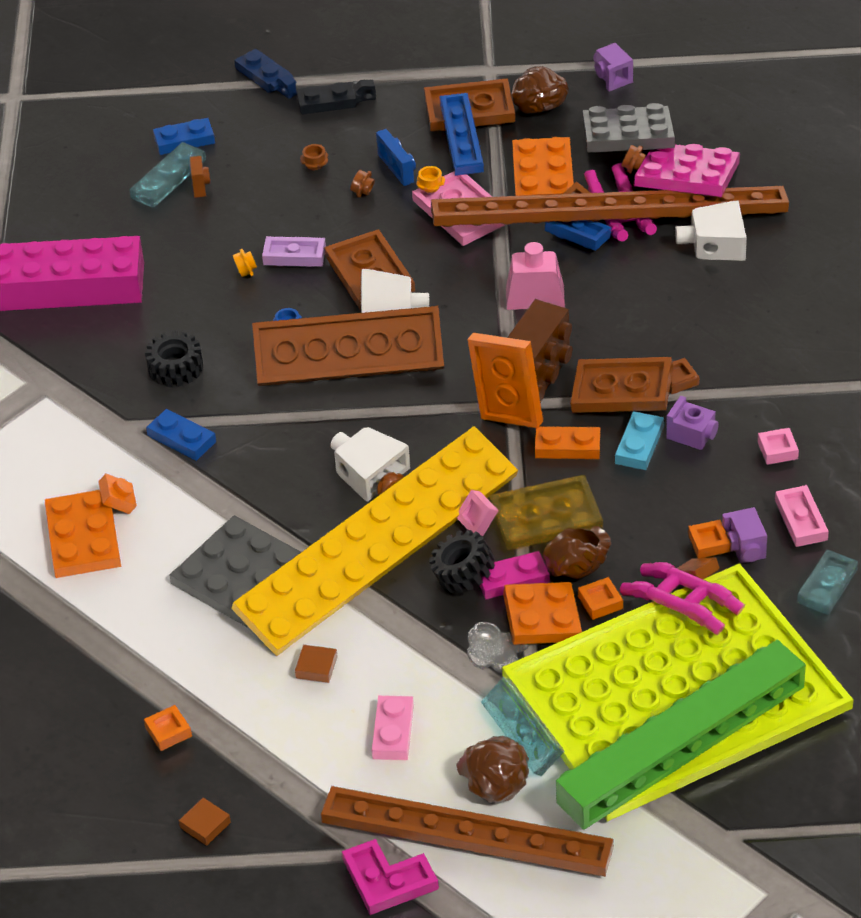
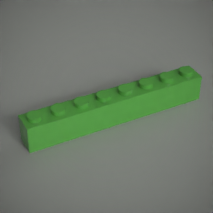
[556,639,806,830]

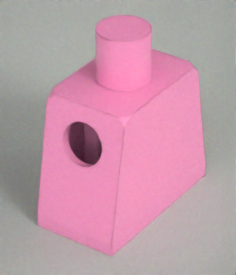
[506,242,565,310]

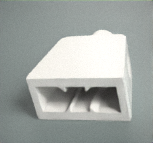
[675,200,747,261]
[361,269,429,313]
[331,427,410,502]

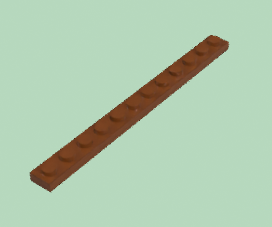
[431,186,789,227]

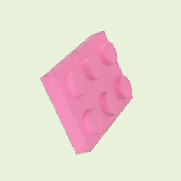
[412,171,505,246]

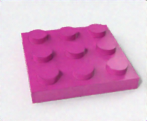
[634,144,740,197]

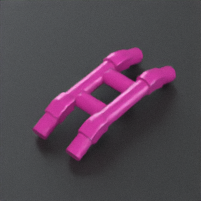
[584,164,657,241]
[620,562,745,635]

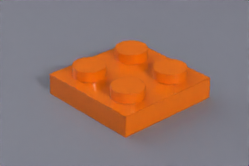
[503,582,582,645]

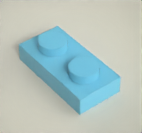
[615,411,664,470]

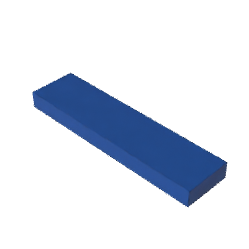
[439,93,484,176]

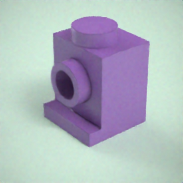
[593,43,633,92]
[666,395,719,450]
[722,507,767,564]

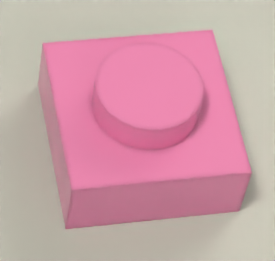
[758,428,799,465]
[457,490,499,537]

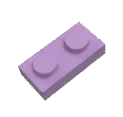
[262,236,326,267]

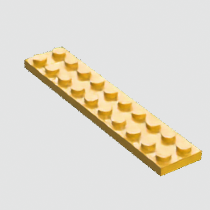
[231,426,518,656]

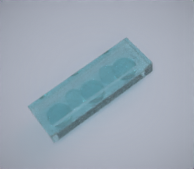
[129,142,206,208]
[481,677,565,777]

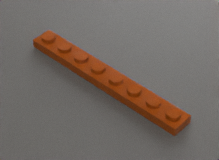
[321,786,614,877]

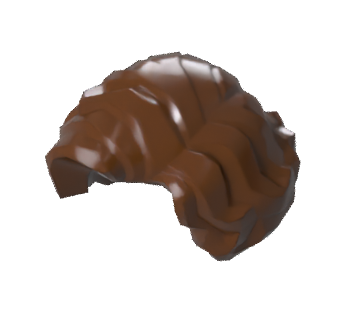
[512,66,569,113]
[543,526,612,579]
[456,736,529,803]

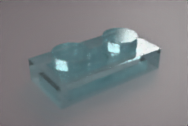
[797,549,858,615]

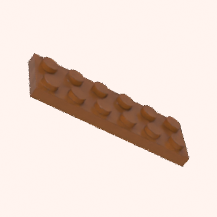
[252,306,444,386]

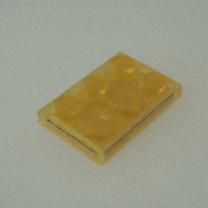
[490,475,603,550]

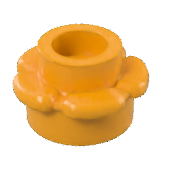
[416,166,445,193]
[233,249,257,277]

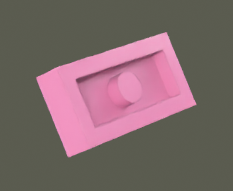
[775,485,829,547]
[372,695,414,760]

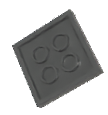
[583,103,675,152]
[169,515,301,627]

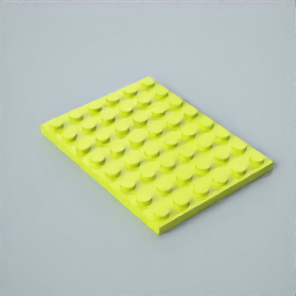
[502,563,853,822]

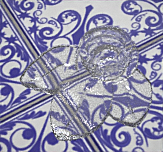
[467,622,528,673]

